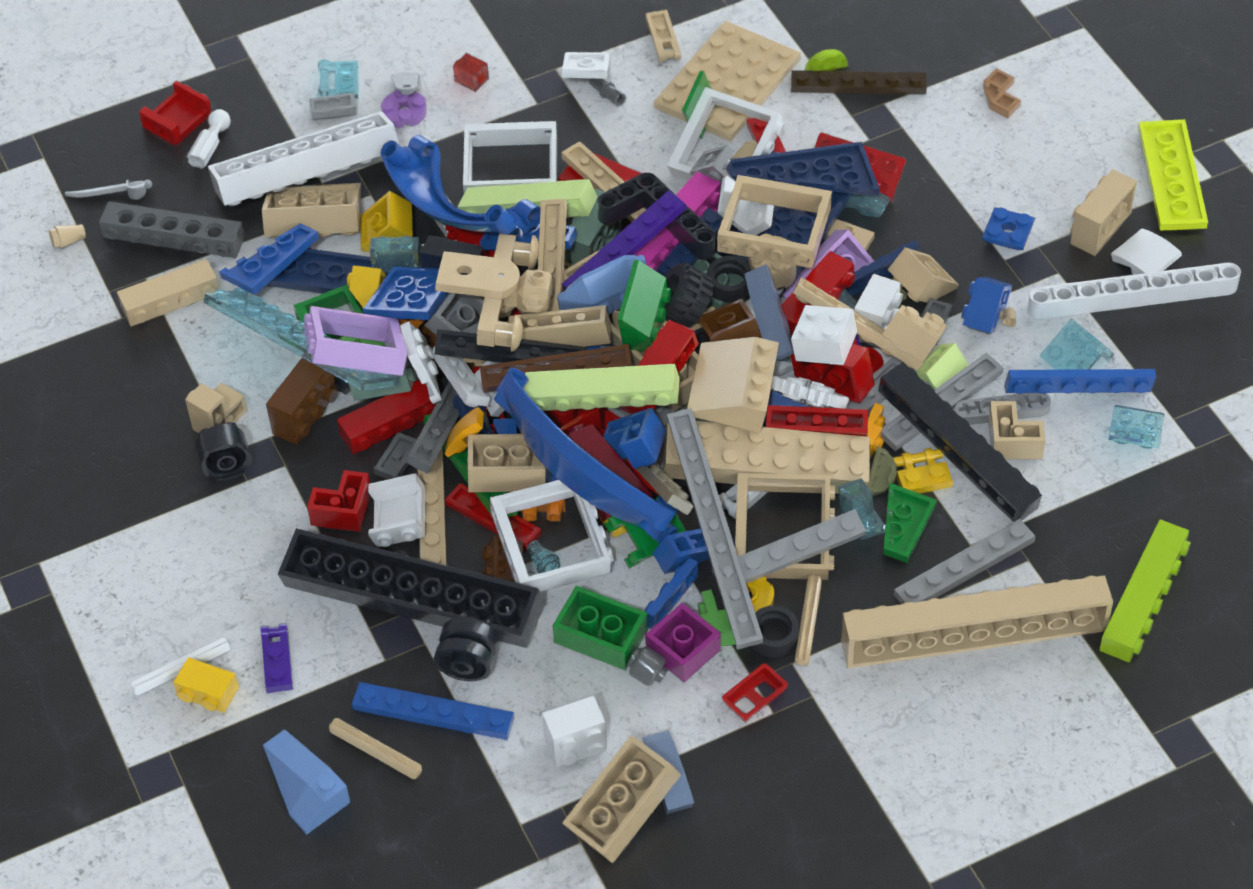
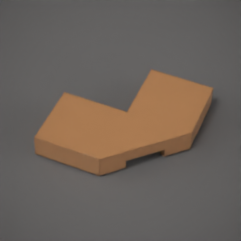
[983,68,1021,119]

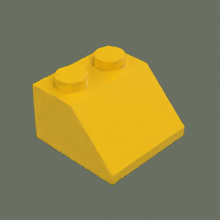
[360,191,413,252]

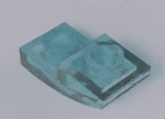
[845,192,890,218]

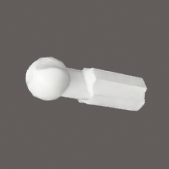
[187,110,231,169]

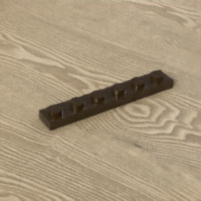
[791,70,927,95]

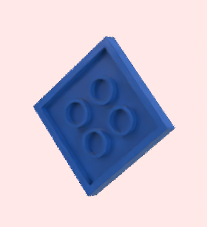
[363,267,448,320]

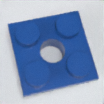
[982,207,1035,251]

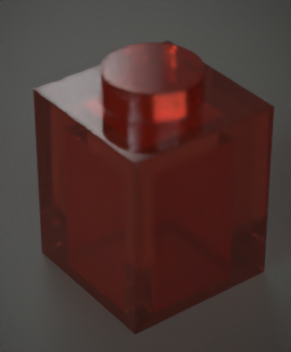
[453,52,489,92]

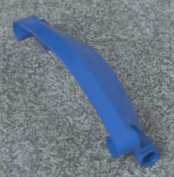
[494,368,678,544]

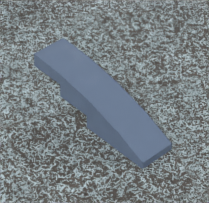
[745,264,794,361]

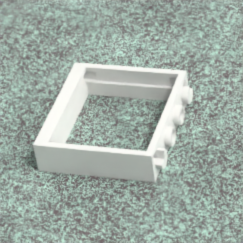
[667,87,784,181]
[463,121,557,193]
[490,480,614,591]

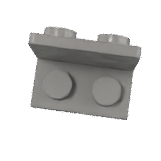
[689,145,736,192]

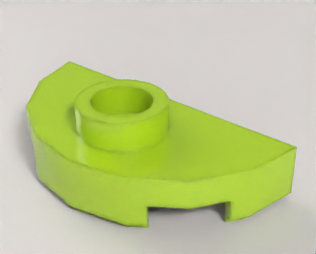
[804,49,848,71]

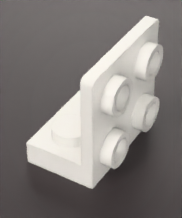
[718,176,774,235]

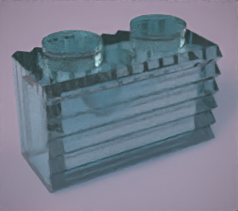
[370,236,421,273]

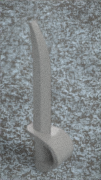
[65,180,152,200]

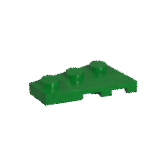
[883,483,937,563]

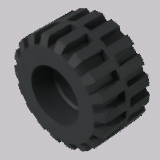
[664,262,713,328]

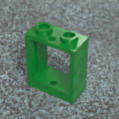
[293,285,364,340]

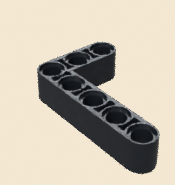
[597,172,715,260]

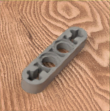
[955,393,1051,425]

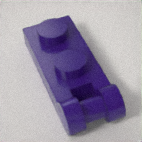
[260,623,293,693]

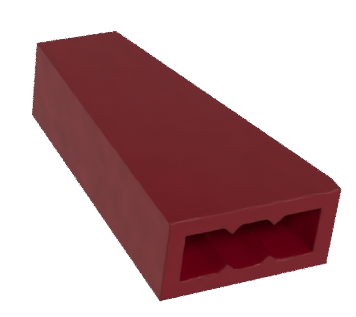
[567,424,653,522]

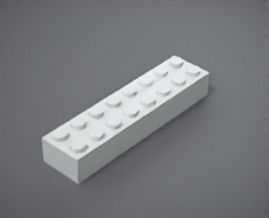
[208,111,399,206]

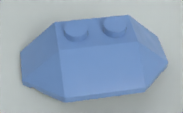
[557,255,646,315]

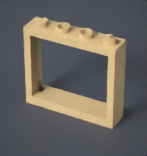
[717,175,832,268]
[735,473,835,580]

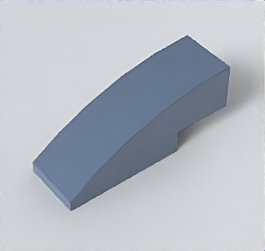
[642,730,694,814]

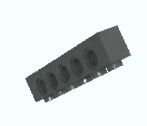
[99,201,245,258]

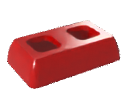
[722,664,788,722]

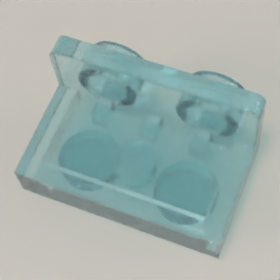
[1108,405,1165,449]

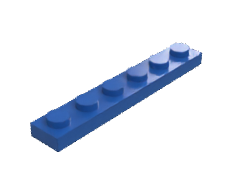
[1004,369,1157,394]
[352,682,515,740]

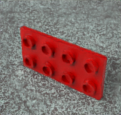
[814,132,906,203]

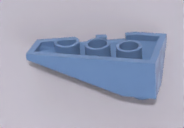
[263,729,350,835]

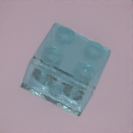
[1040,318,1115,369]

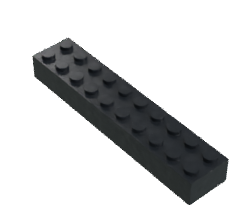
[278,528,543,648]

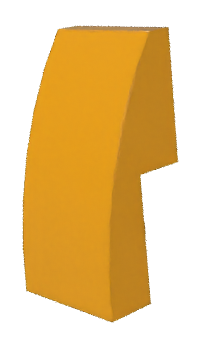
[867,403,886,460]
[445,407,484,457]

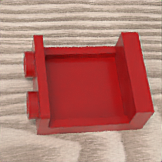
[139,81,212,146]

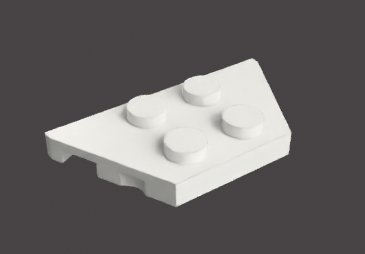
[400,322,442,404]

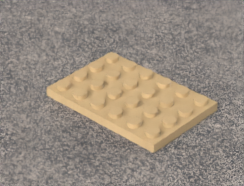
[654,20,801,142]

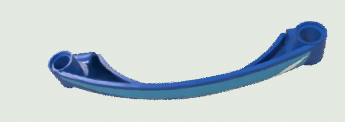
[380,135,541,235]

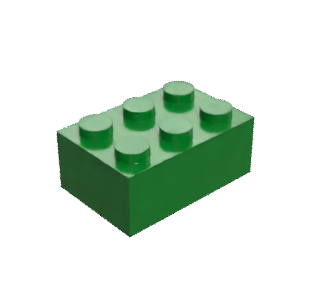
[552,586,648,670]

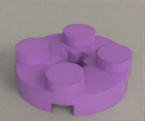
[381,89,426,128]

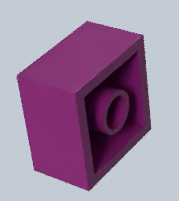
[645,602,721,683]

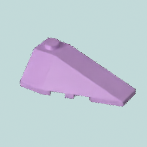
[782,230,874,298]

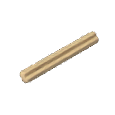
[795,574,822,666]
[329,718,422,779]

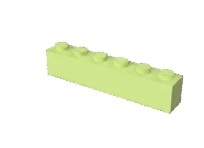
[458,179,598,218]
[524,364,679,411]

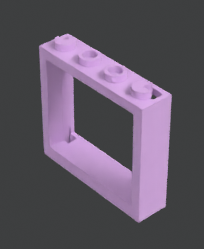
[303,306,407,376]

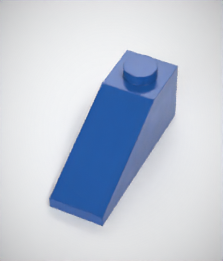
[652,529,735,574]

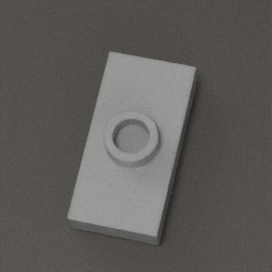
[309,93,357,120]

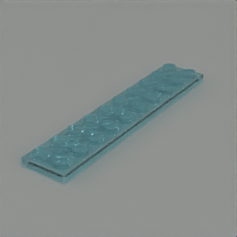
[203,288,401,391]

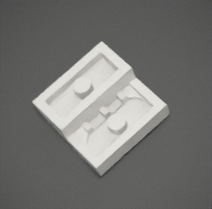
[1111,229,1182,275]

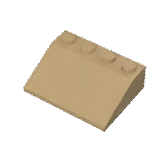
[262,183,361,239]
[687,337,779,433]

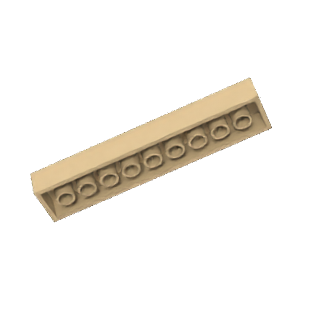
[841,575,1113,669]

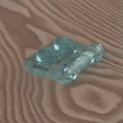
[317,59,359,99]

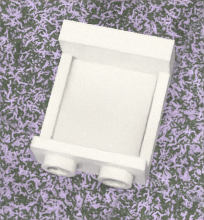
[368,473,425,548]

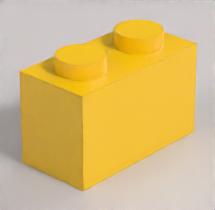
[173,657,239,713]

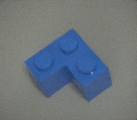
[961,277,1013,333]
[603,408,666,469]

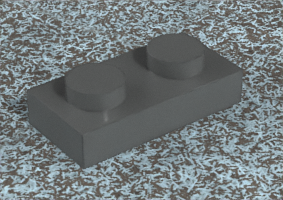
[374,432,417,479]

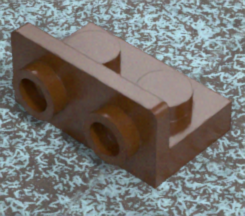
[481,536,523,582]

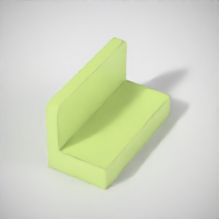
[915,343,968,390]

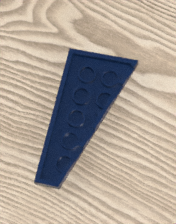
[725,141,880,196]

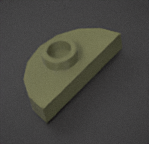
[865,446,897,496]

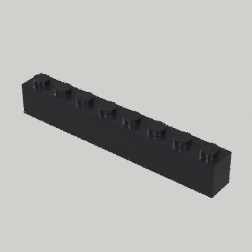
[878,362,1042,522]

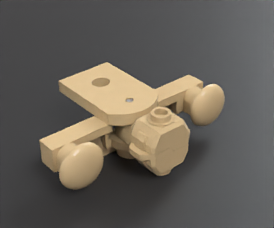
[436,234,552,352]

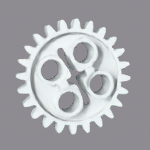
[771,375,849,409]

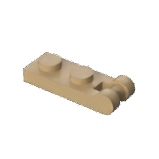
[645,10,681,63]

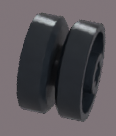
[434,618,499,682]

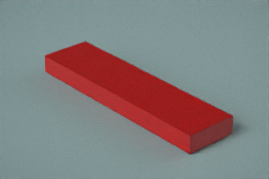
[445,483,542,551]

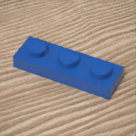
[644,557,698,629]

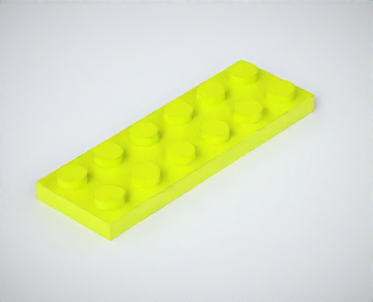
[1138,120,1208,231]

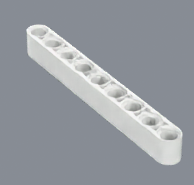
[1027,263,1241,319]

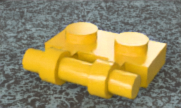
[893,448,953,494]

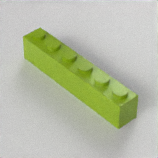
[1100,519,1191,663]

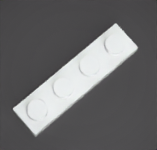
[433,346,490,407]

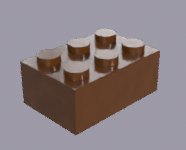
[266,352,337,445]

